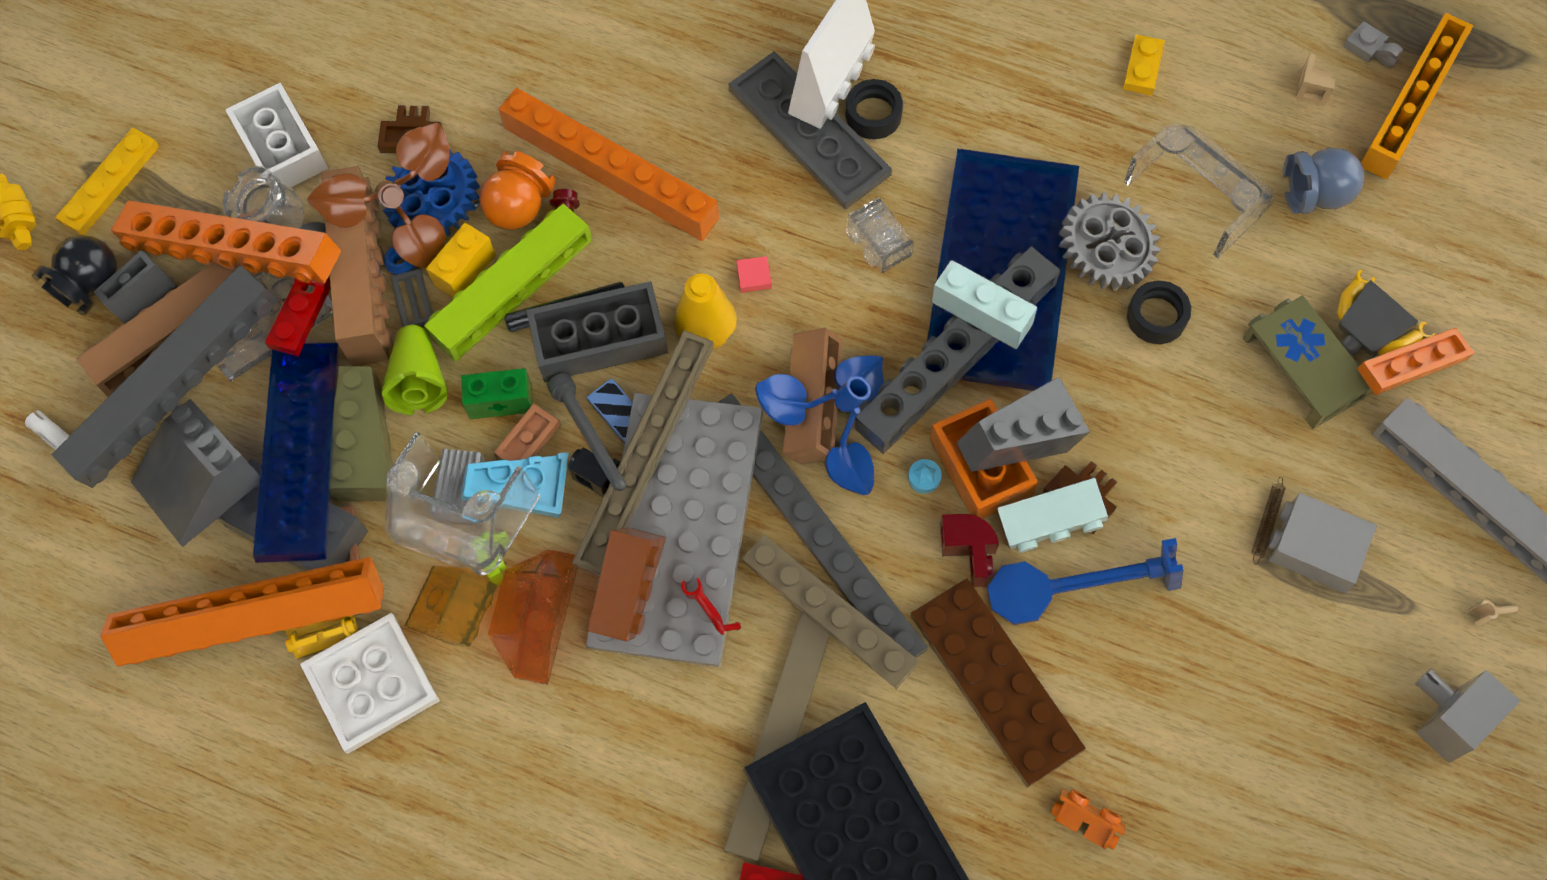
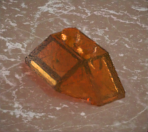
[488,550,578,685]

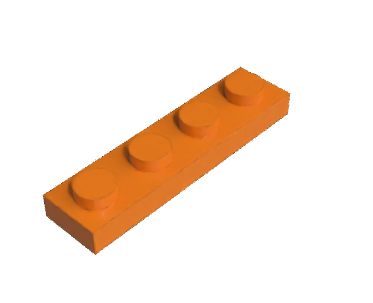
[1357,328,1475,395]

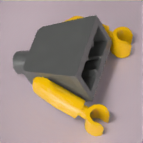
[1337,270,1436,358]

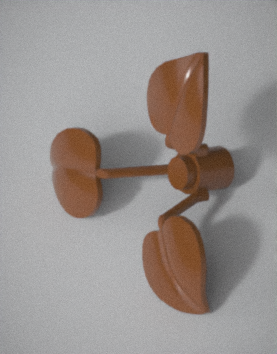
[307,123,450,268]

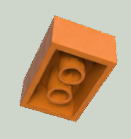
[930,399,1038,519]

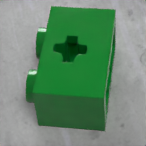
[461,368,533,420]

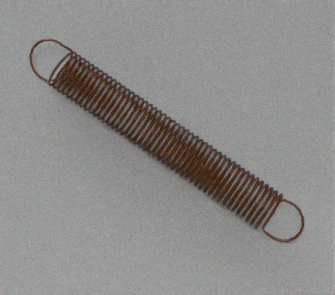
[1251,477,1286,565]

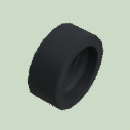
[845,79,903,140]
[1127,280,1192,345]

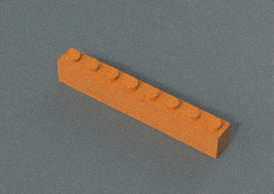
[498,87,719,241]
[100,557,384,667]

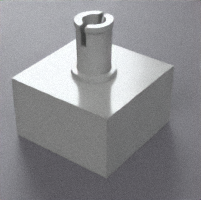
[1415,668,1520,763]

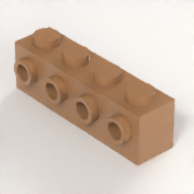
[783,327,843,464]

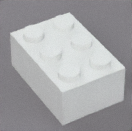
[225,83,328,196]

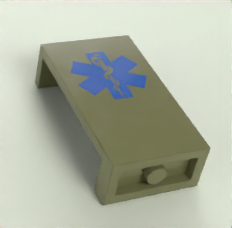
[1243,295,1371,429]

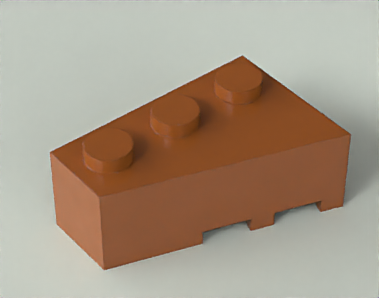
[587,527,666,642]

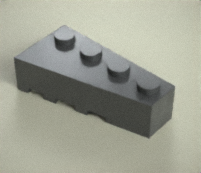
[957,377,1090,472]

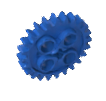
[383,148,480,237]

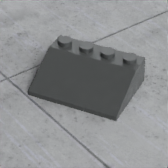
[131,399,264,547]

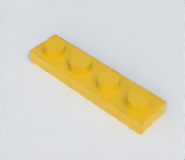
[55,127,160,235]

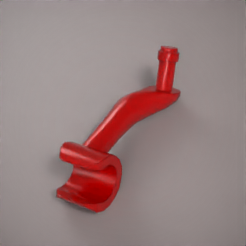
[681,578,741,635]

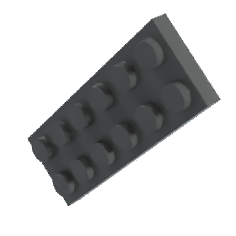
[728,51,892,210]

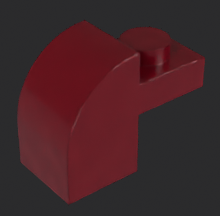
[940,514,999,587]

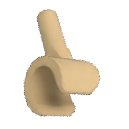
[1469,600,1519,626]

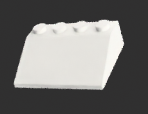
[788,0,875,129]

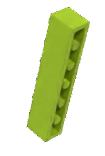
[424,203,593,362]

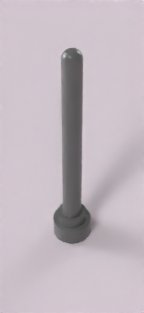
[547,373,626,491]

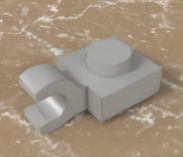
[1344,21,1403,68]

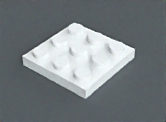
[300,613,440,754]

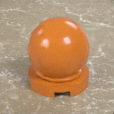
[479,151,556,231]

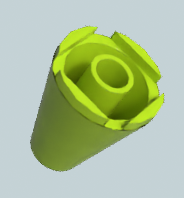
[381,324,448,415]

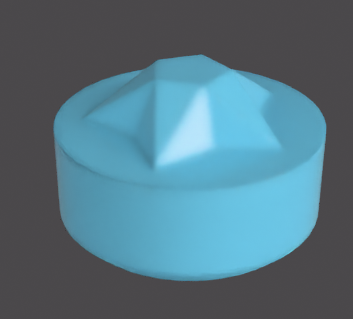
[908,459,942,494]

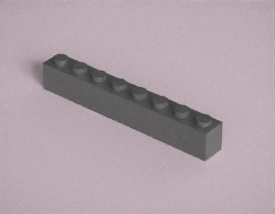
[51,265,278,488]

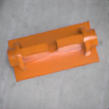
[1050,789,1125,850]

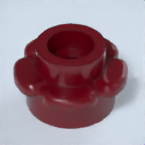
[550,189,580,212]

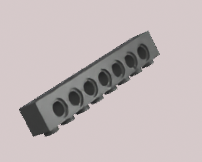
[855,246,1060,454]

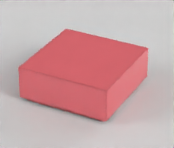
[736,256,772,293]

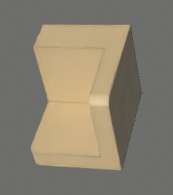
[1295,53,1336,106]

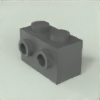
[94,250,178,324]

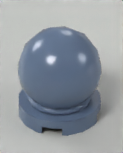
[1283,147,1364,214]

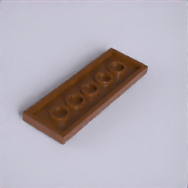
[911,578,1086,788]

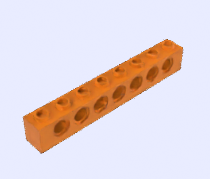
[110,200,341,283]

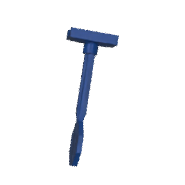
[988,538,1184,625]

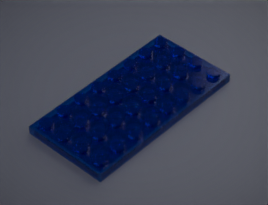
[926,149,1079,391]

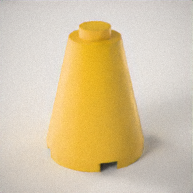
[674,273,737,349]

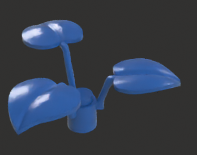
[755,356,884,495]

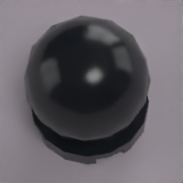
[32,234,117,316]

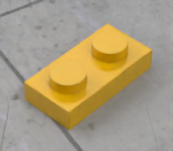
[1123,34,1165,96]

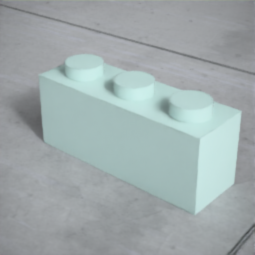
[932,260,1037,349]
[997,478,1108,553]

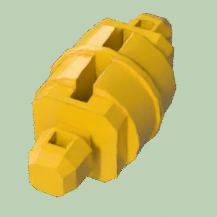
[0,173,37,250]

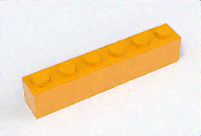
[1361,12,1474,180]

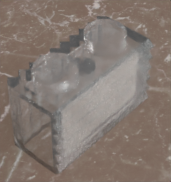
[845,197,914,273]

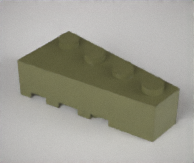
[325,366,400,501]

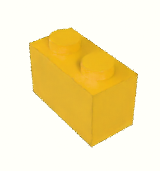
[426,223,496,298]

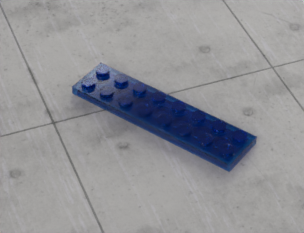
[253,343,339,563]

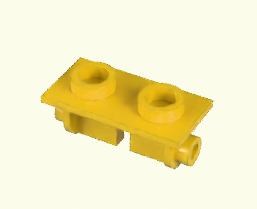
[285,615,359,659]

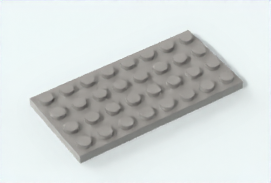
[586,393,763,668]

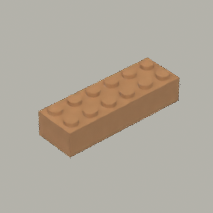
[321,166,393,366]

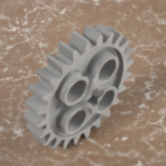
[1059,192,1161,291]

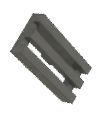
[390,268,433,328]

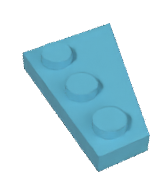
[461,452,569,518]

